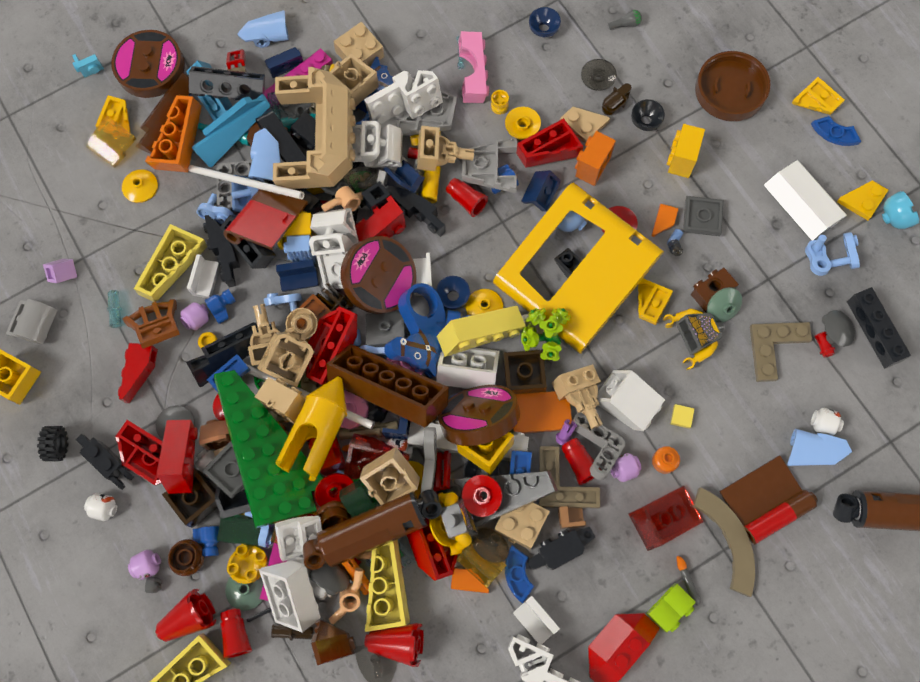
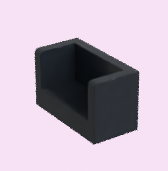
[215,487,251,519]

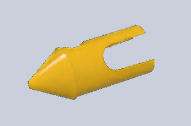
[275,377,347,481]

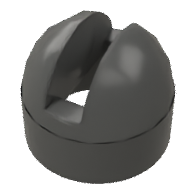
[145,576,162,593]

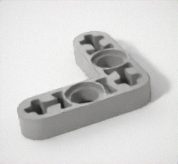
[216,160,252,212]
[572,413,625,480]
[421,427,437,493]

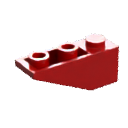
[118,343,158,403]

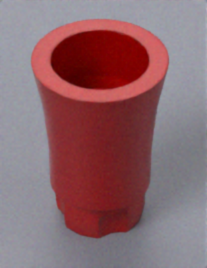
[446,178,488,217]
[561,438,602,486]
[220,609,253,659]

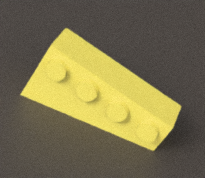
[134,224,207,302]
[437,306,526,357]
[365,539,410,632]
[150,633,231,682]

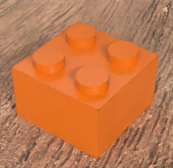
[575,131,616,186]

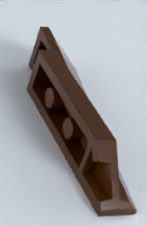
[136,73,189,154]

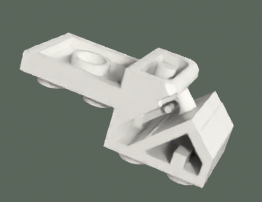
[364,70,443,124]
[353,121,403,168]
[309,208,358,290]
[508,634,580,682]

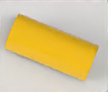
[421,166,441,204]

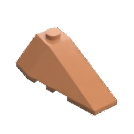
[199,419,286,450]

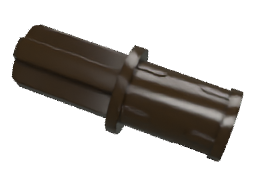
[271,624,314,641]

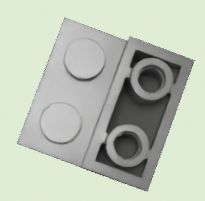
[5,299,57,345]

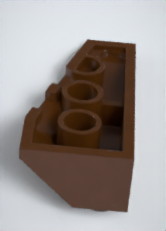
[311,620,357,666]

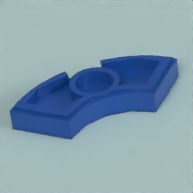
[811,116,861,146]
[505,545,534,604]

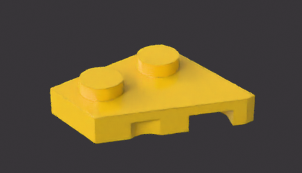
[792,77,845,115]
[95,95,131,138]
[837,180,888,221]
[638,278,673,325]

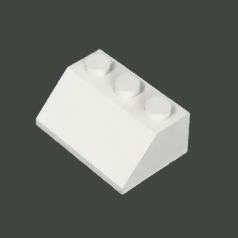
[436,348,500,389]
[259,561,320,633]

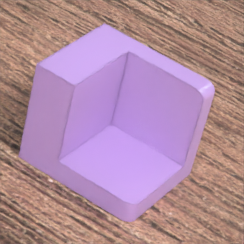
[43,259,77,283]

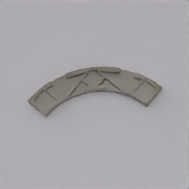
[692,487,755,597]

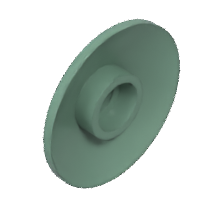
[707,287,742,322]
[225,577,263,611]

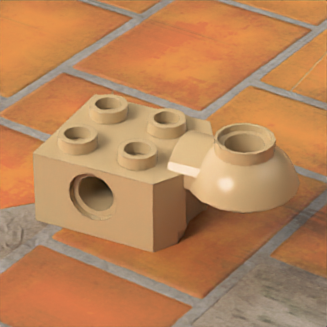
[257,308,318,387]

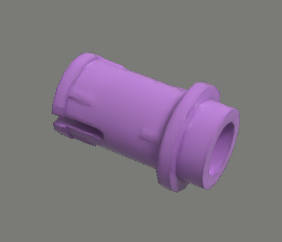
[556,419,577,445]

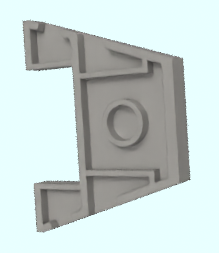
[396,77,457,136]
[462,136,517,193]

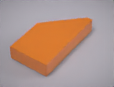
[651,204,678,237]
[451,568,489,594]

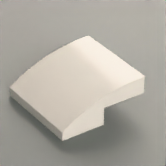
[275,516,322,562]

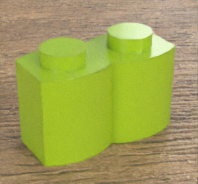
[646,583,695,632]

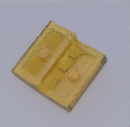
[86,116,136,168]

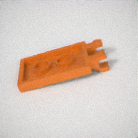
[513,391,572,434]

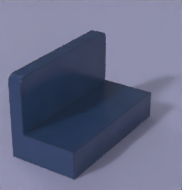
[265,47,303,78]
[384,159,425,193]
[521,170,561,211]
[276,259,319,292]
[382,416,411,440]

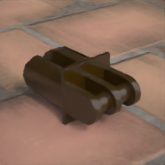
[602,83,632,115]
[315,282,354,311]

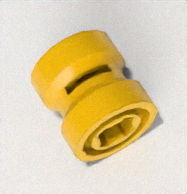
[491,90,509,115]

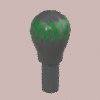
[608,10,642,30]

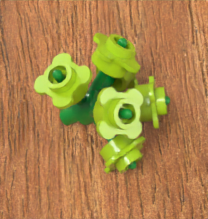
[521,308,571,361]

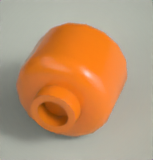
[652,446,680,474]

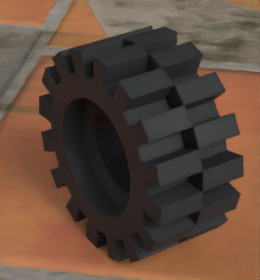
[37,426,69,462]

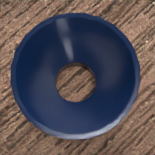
[529,7,561,37]
[436,276,470,310]

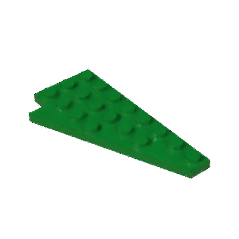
[214,370,323,528]

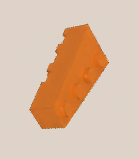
[145,95,202,172]

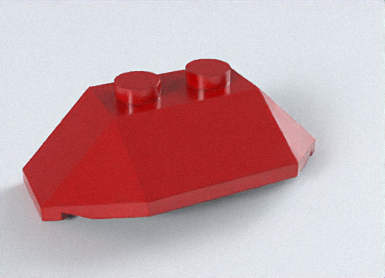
[306,307,357,385]
[115,420,163,486]
[407,518,458,581]
[588,613,660,682]

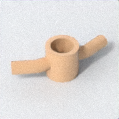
[321,186,363,212]
[329,568,363,625]

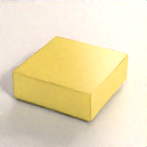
[670,404,694,429]

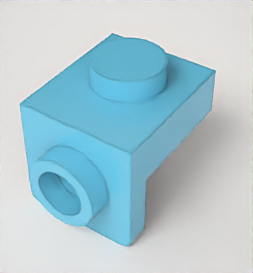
[72,54,104,77]

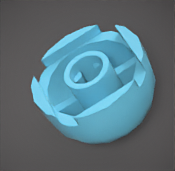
[882,191,919,229]

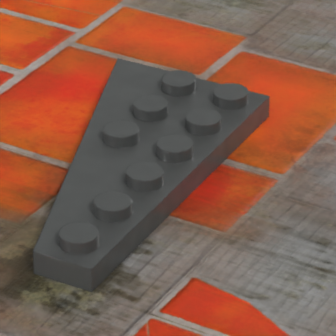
[436,471,558,527]

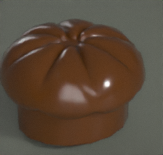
[316,501,353,530]
[168,539,204,576]

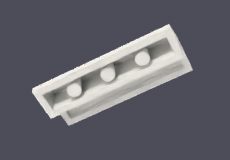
[764,160,847,240]

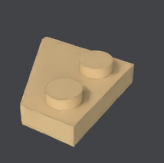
[560,107,610,143]

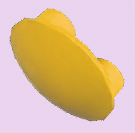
[227,544,268,584]

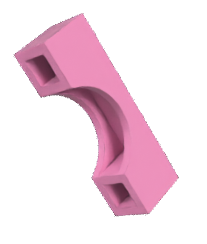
[458,31,489,103]

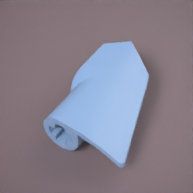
[237,10,289,48]
[248,128,281,182]
[787,429,852,466]

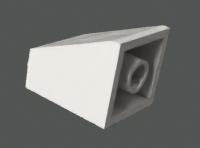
[597,370,665,431]

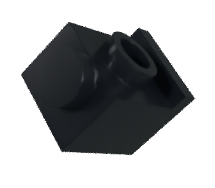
[361,181,392,214]

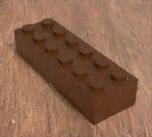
[327,344,449,428]

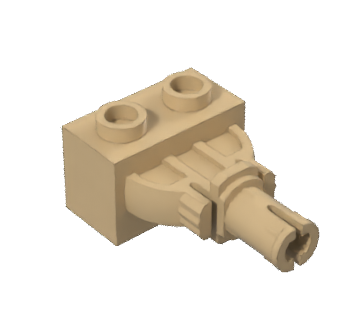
[417,126,474,171]
[248,304,280,366]
[551,364,603,429]

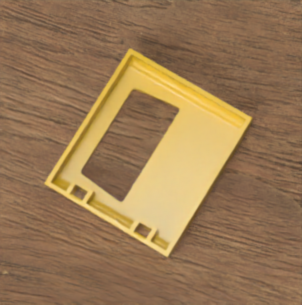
[493,182,664,354]

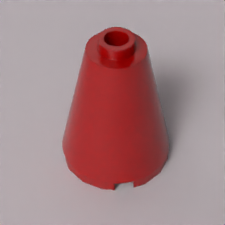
[155,589,216,642]
[364,623,424,667]

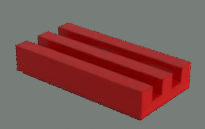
[226,49,246,69]
[433,451,451,491]

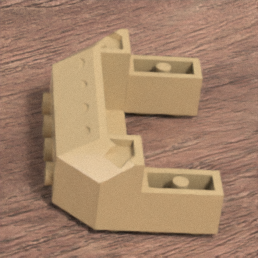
[273,67,356,189]

